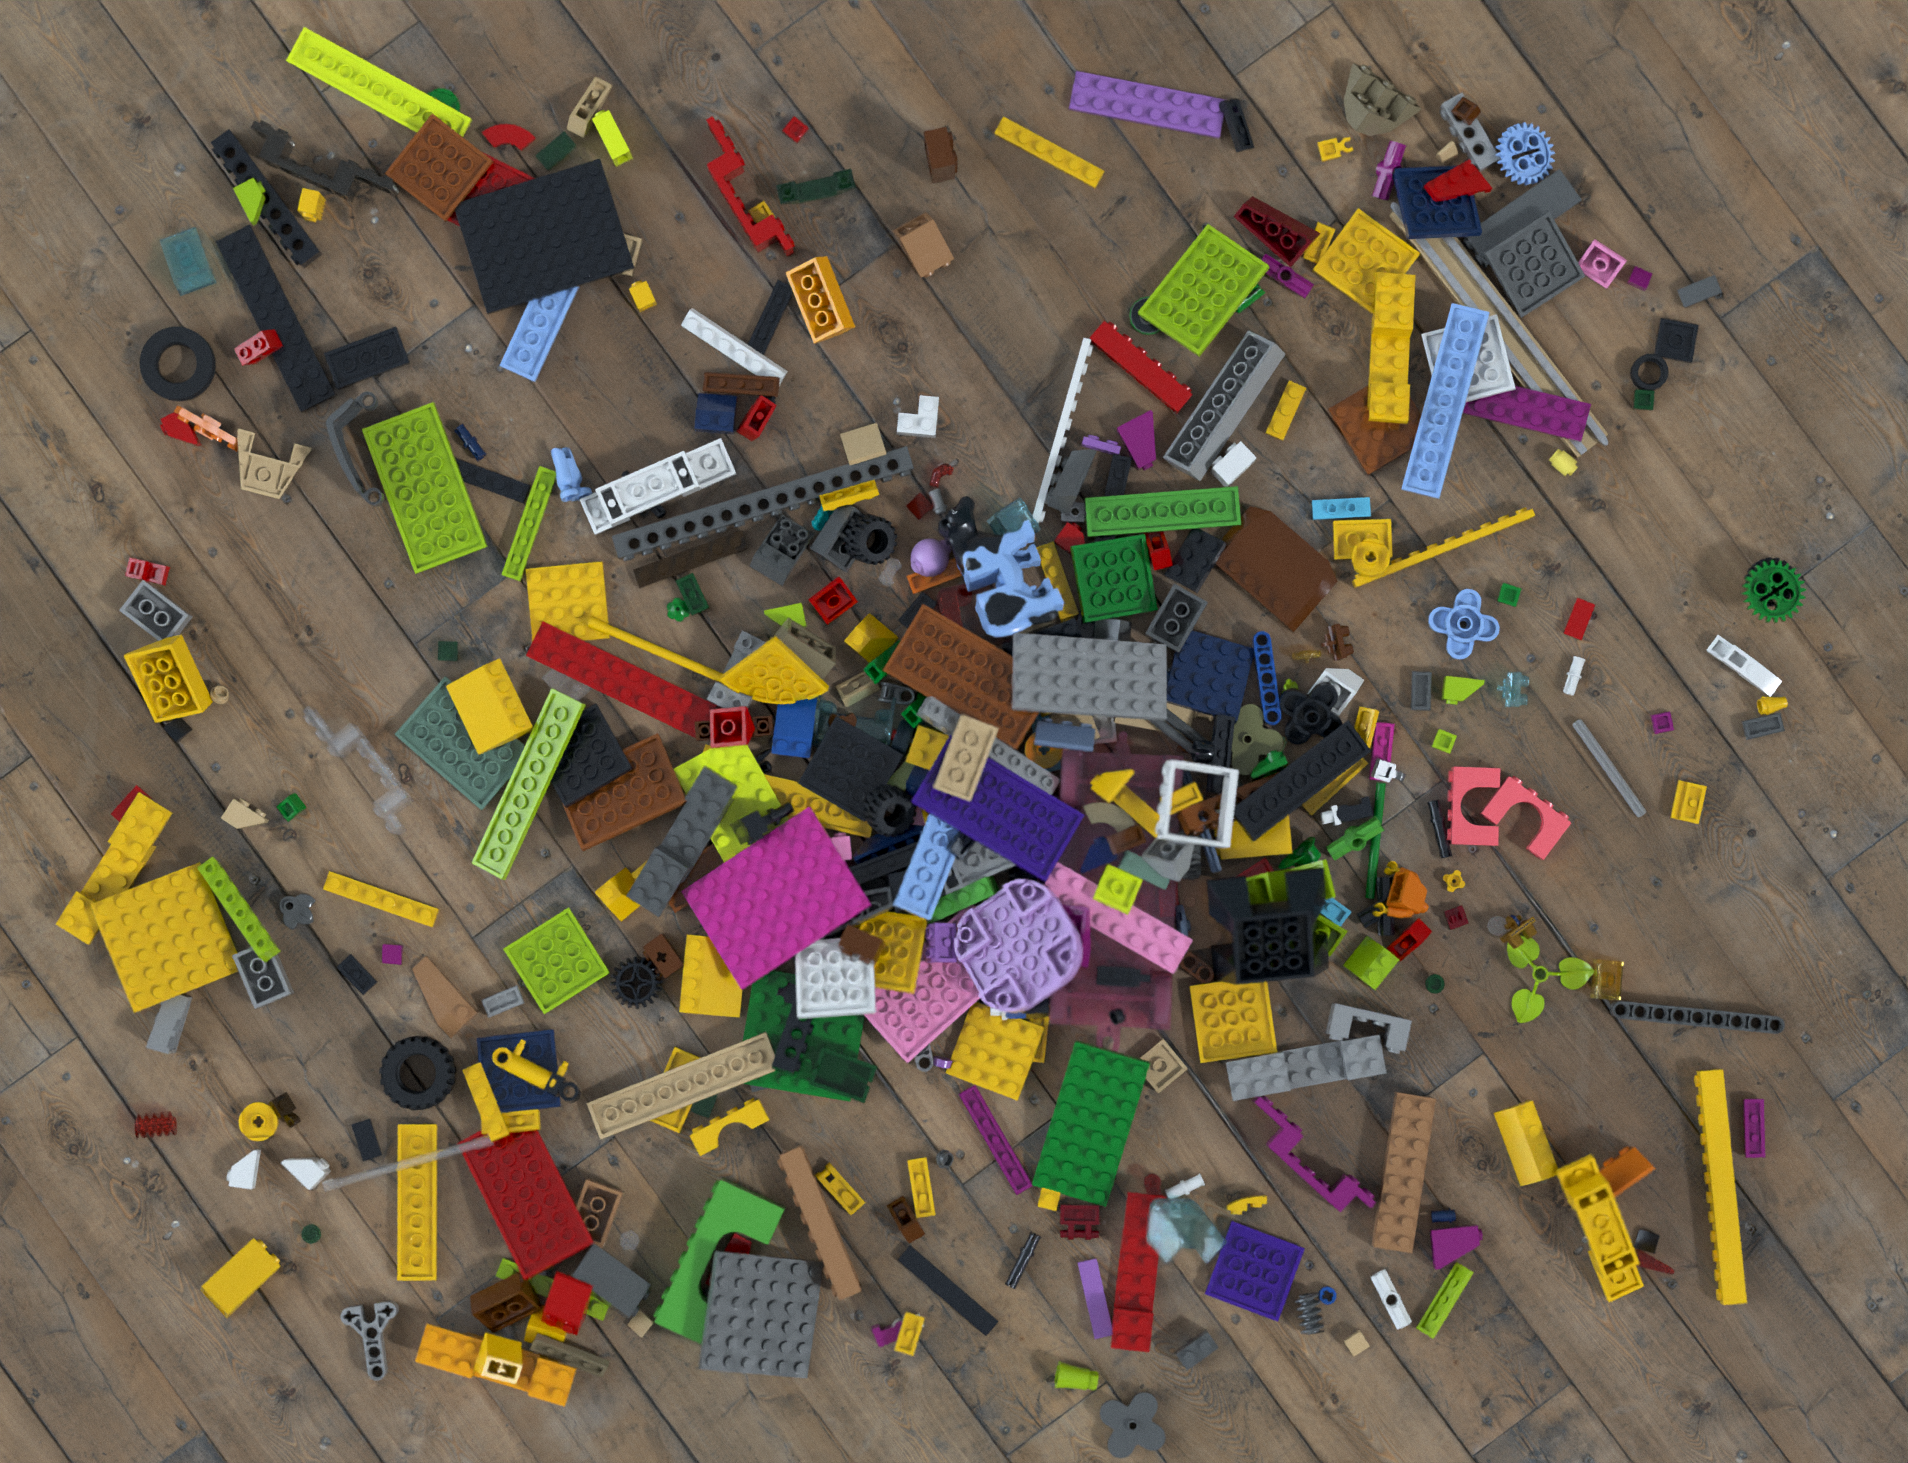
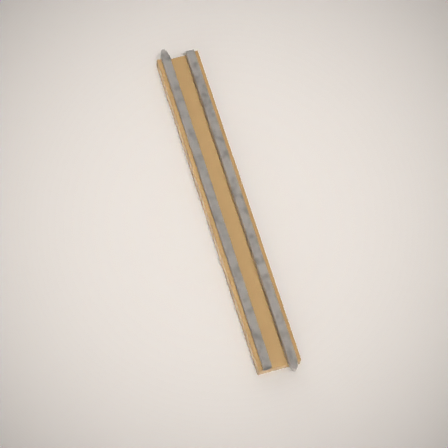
[1390,202,1608,459]

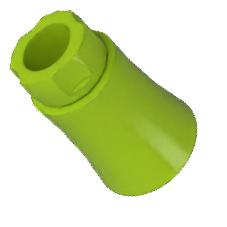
[1054,1361,1099,1390]

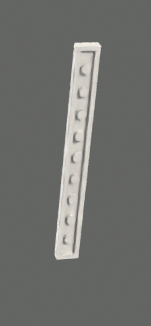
[1031,338,1093,526]

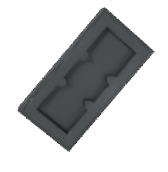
[1411,671,1432,711]
[1741,712,1785,740]

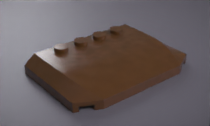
[1215,506,1338,633]

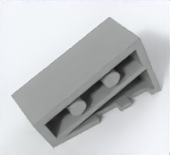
[146,994,193,1054]

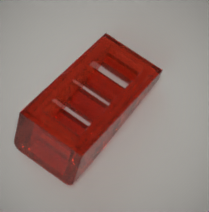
[1635,1249,1675,1275]

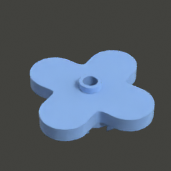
[1428,589,1500,660]

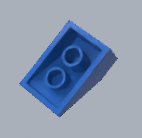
[771,698,818,758]

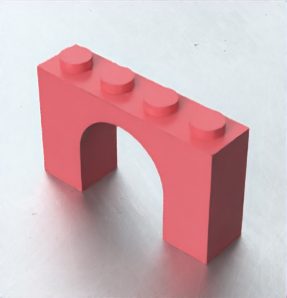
[1447,767,1500,846]
[1479,776,1571,860]

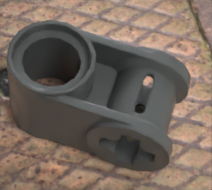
[877,682,916,706]

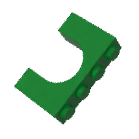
[863,640,928,728]

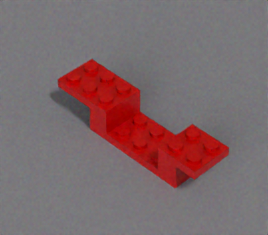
[706,116,795,257]
[1110,1192,1167,1353]

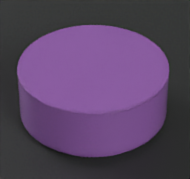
[933,1056,952,1068]

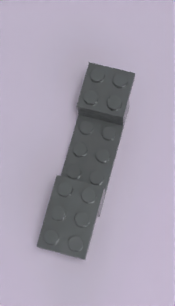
[627,765,738,917]

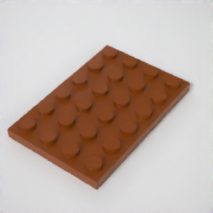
[561,733,687,851]

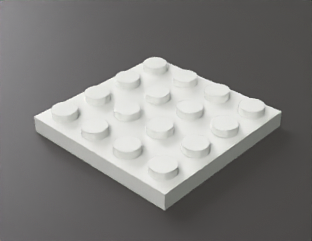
[1421,314,1516,402]
[795,938,876,1019]

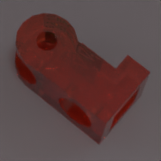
[1144,1173,1171,1207]

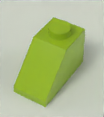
[233,178,266,225]
[764,603,807,627]
[1441,676,1485,705]

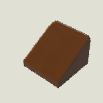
[1451,97,1481,126]

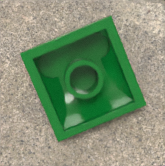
[1251,750,1288,782]

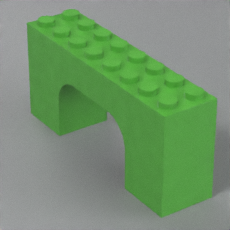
[653,1177,786,1344]

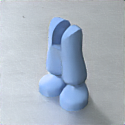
[551,447,593,502]

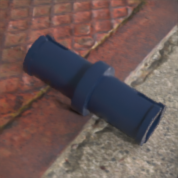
[454,424,487,461]

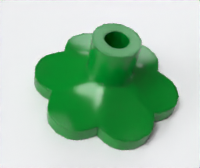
[667,598,690,622]

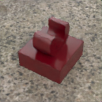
[1444,905,1469,930]

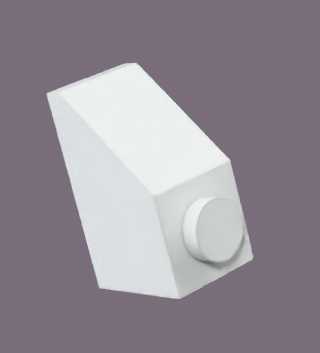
[227,1149,261,1189]

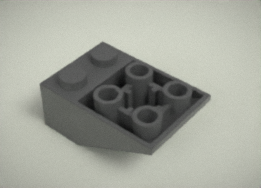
[750,515,814,586]

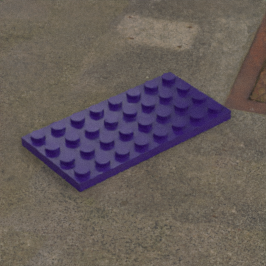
[911,735,1084,882]

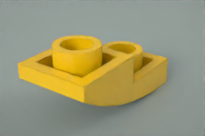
[1226,1195,1267,1214]

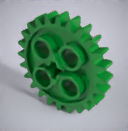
[1741,560,1806,623]

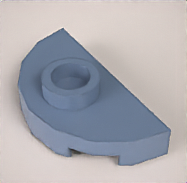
[1175,905,1191,937]

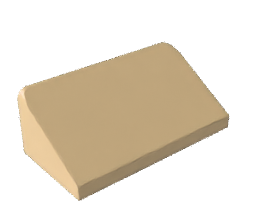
[835,672,880,707]

